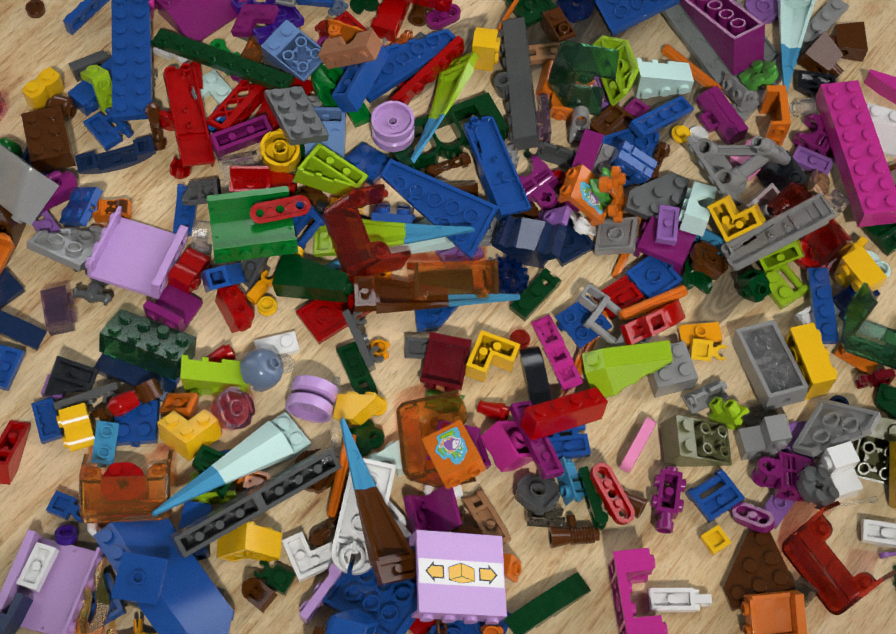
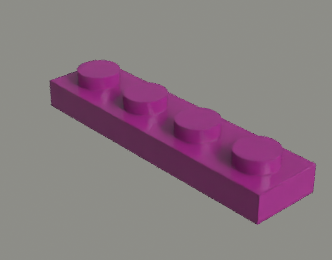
[509,400,565,480]

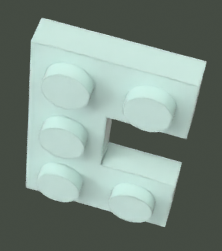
[167,69,233,105]

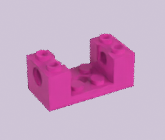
[607,548,668,634]

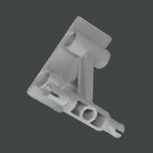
[686,136,791,206]

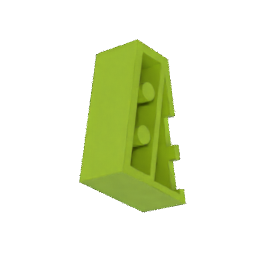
[294,143,368,201]
[180,355,251,397]

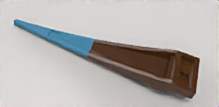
[354,276,520,314]
[340,418,416,586]

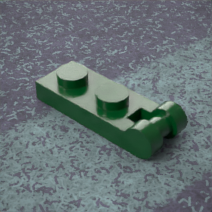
[509,268,562,321]
[336,341,378,395]
[577,466,608,530]

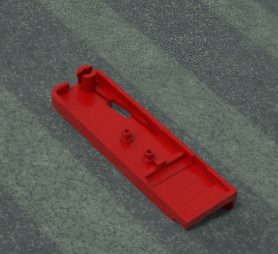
[163,63,215,167]

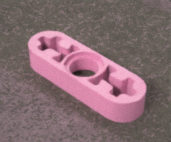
[619,417,657,473]

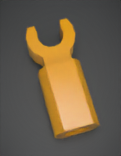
[245,270,275,305]

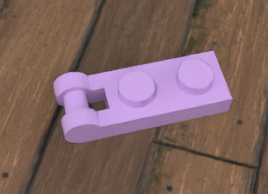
[299,564,343,625]

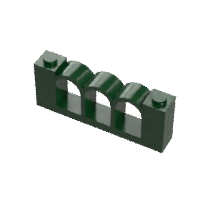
[389,92,509,171]

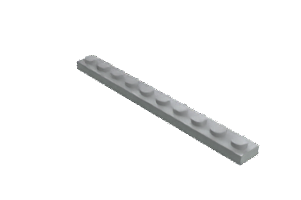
[733,0,849,122]

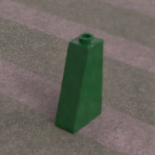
[272,254,354,303]

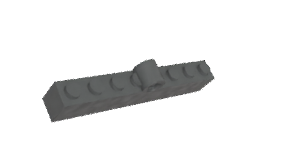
[494,17,540,151]
[169,448,342,558]

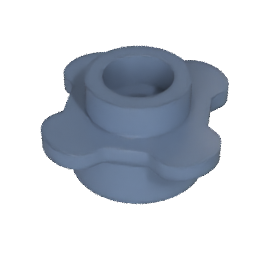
[328,0,348,16]

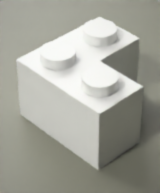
[816,441,863,502]

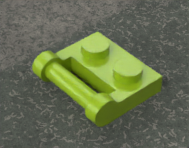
[764,263,809,310]

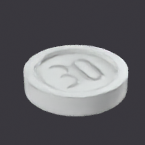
[690,126,708,140]

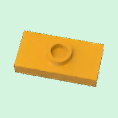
[677,322,723,346]

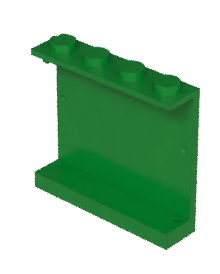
[207,186,298,264]

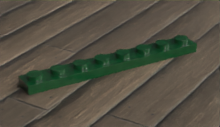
[151,28,295,89]

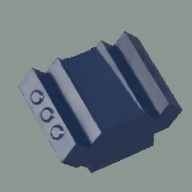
[492,215,568,269]

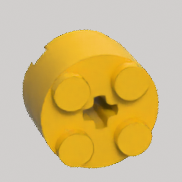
[260,129,301,174]

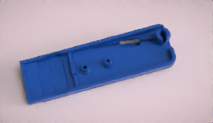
[463,116,532,221]

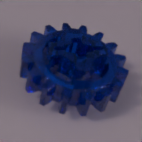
[485,256,529,294]

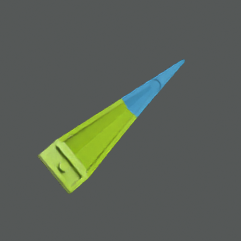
[411,51,479,163]
[313,215,475,257]

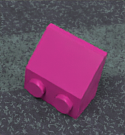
[480,420,534,472]

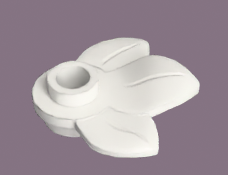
[570,210,597,236]

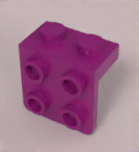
[143,285,203,335]
[403,486,462,534]

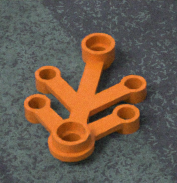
[599,166,626,223]

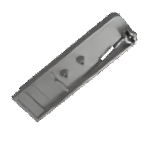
[721,193,837,271]

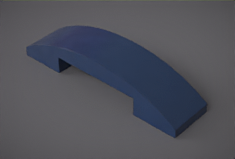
[75,135,156,174]
[93,353,177,402]

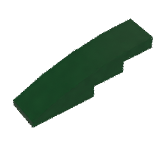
[504,572,591,634]

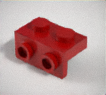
[229,166,272,193]

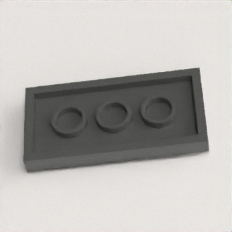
[264,86,329,146]

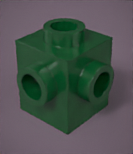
[737,268,772,303]

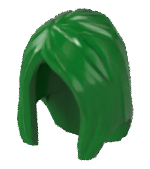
[311,63,344,108]

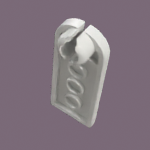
[331,458,397,575]

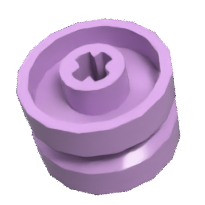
[371,101,415,152]
[285,375,338,423]

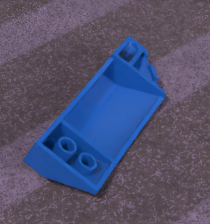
[93,502,235,634]

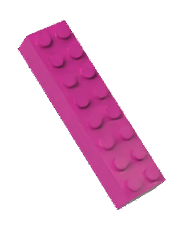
[815,80,896,227]

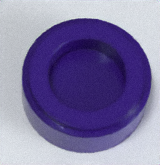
[55,525,78,546]

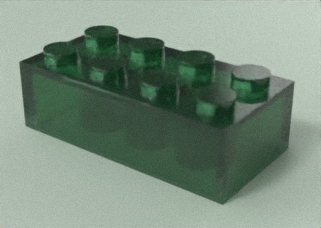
[99,309,197,381]

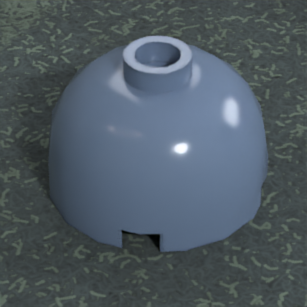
[240,348,283,392]

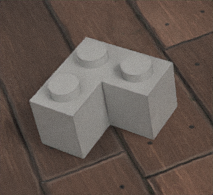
[648,341,698,398]
[734,414,793,461]

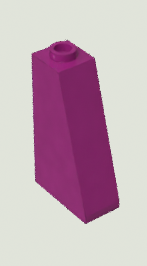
[560,129,604,212]

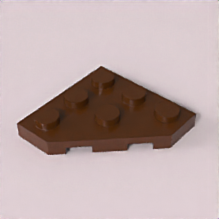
[723,531,796,611]

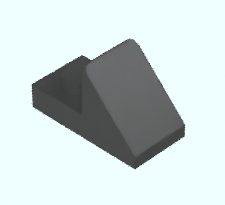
[241,257,271,289]

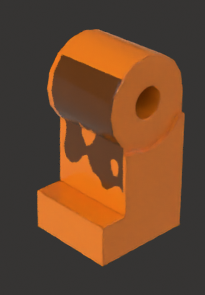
[92,197,132,223]

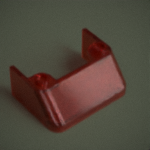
[767,182,855,266]
[323,184,411,279]
[782,501,896,615]

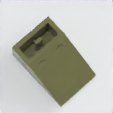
[660,415,732,467]
[853,416,896,485]

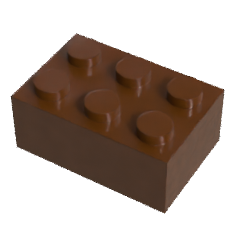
[21,105,76,174]

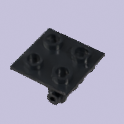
[756,150,809,197]

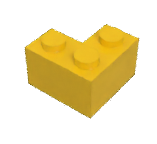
[472,27,501,71]
[707,194,766,242]
[833,246,887,298]
[465,330,521,383]
[157,409,222,461]
[216,521,282,563]

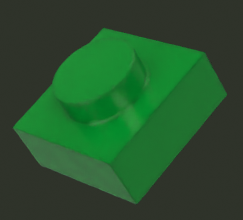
[347,102,372,128]

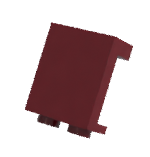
[420,332,472,394]

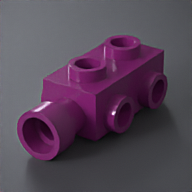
[651,466,686,534]

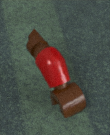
[89,378,163,421]

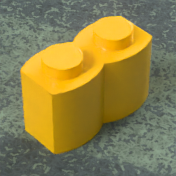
[22,67,65,111]
[56,403,95,452]

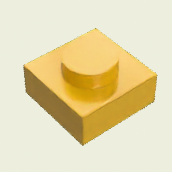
[699,524,732,556]

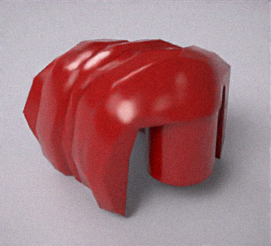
[169,156,191,179]

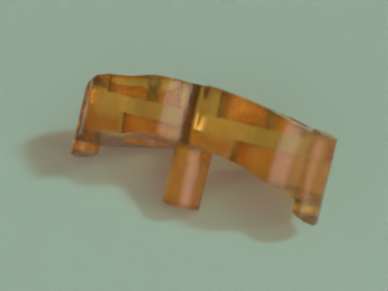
[389,30,413,45]

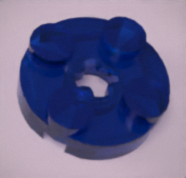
[558,0,595,23]

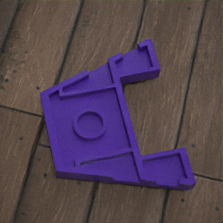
[231,0,304,44]

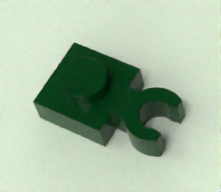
[253,561,296,596]

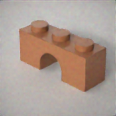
[318,30,382,69]

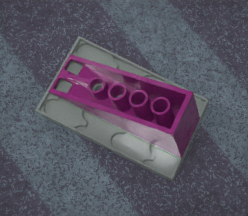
[661,0,779,86]

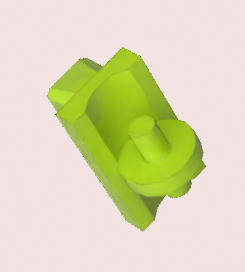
[708,397,750,430]

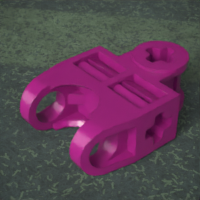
[792,113,835,160]
[518,155,560,211]
[751,451,817,502]

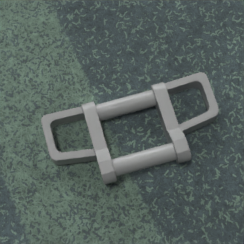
[577,284,651,347]

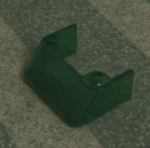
[548,41,619,116]
[841,282,896,369]

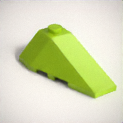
[582,340,673,398]

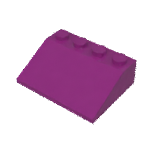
[155,0,247,42]

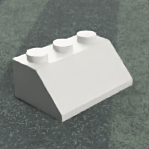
[867,103,896,158]

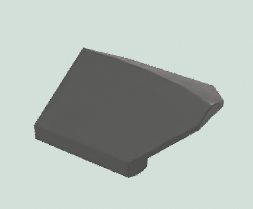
[182,178,219,206]

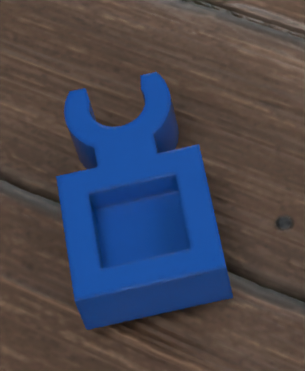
[46,490,90,523]

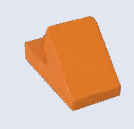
[159,393,199,420]

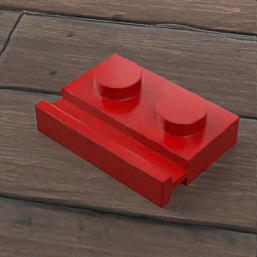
[593,275,644,321]

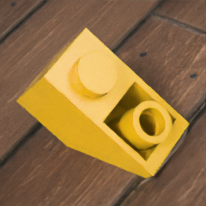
[333,391,385,425]

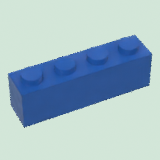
[331,45,389,112]
[68,57,112,116]

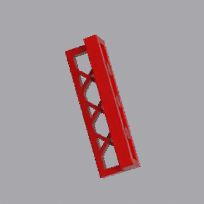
[206,79,270,131]

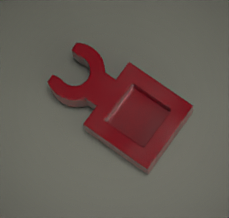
[855,368,896,389]

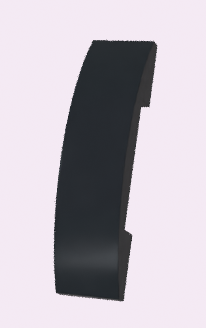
[519,347,552,405]

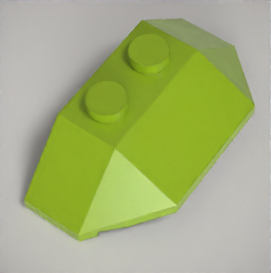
[590,35,639,106]

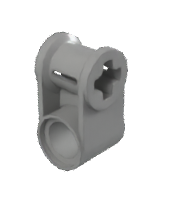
[568,106,590,144]

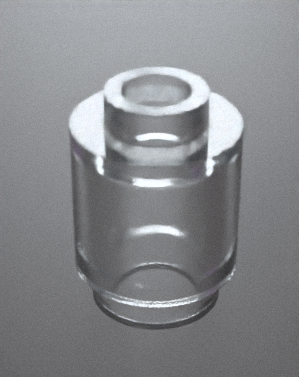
[789,97,819,117]

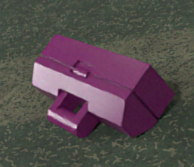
[696,86,749,145]
[210,114,273,158]
[40,170,78,213]

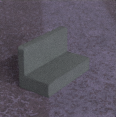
[69,50,110,82]

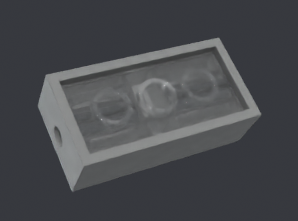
[732,320,809,411]

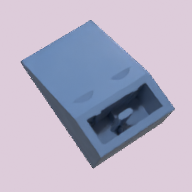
[261,19,323,82]
[305,107,347,159]

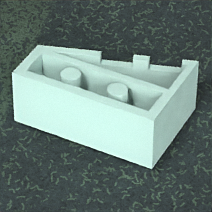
[633,58,694,99]

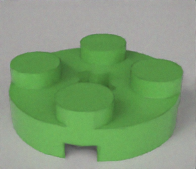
[739,60,779,91]

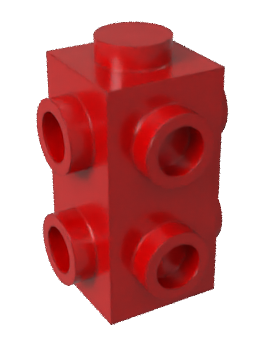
[215,284,255,333]

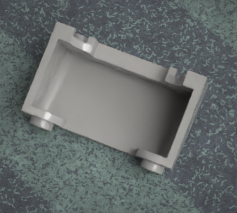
[0,144,59,226]

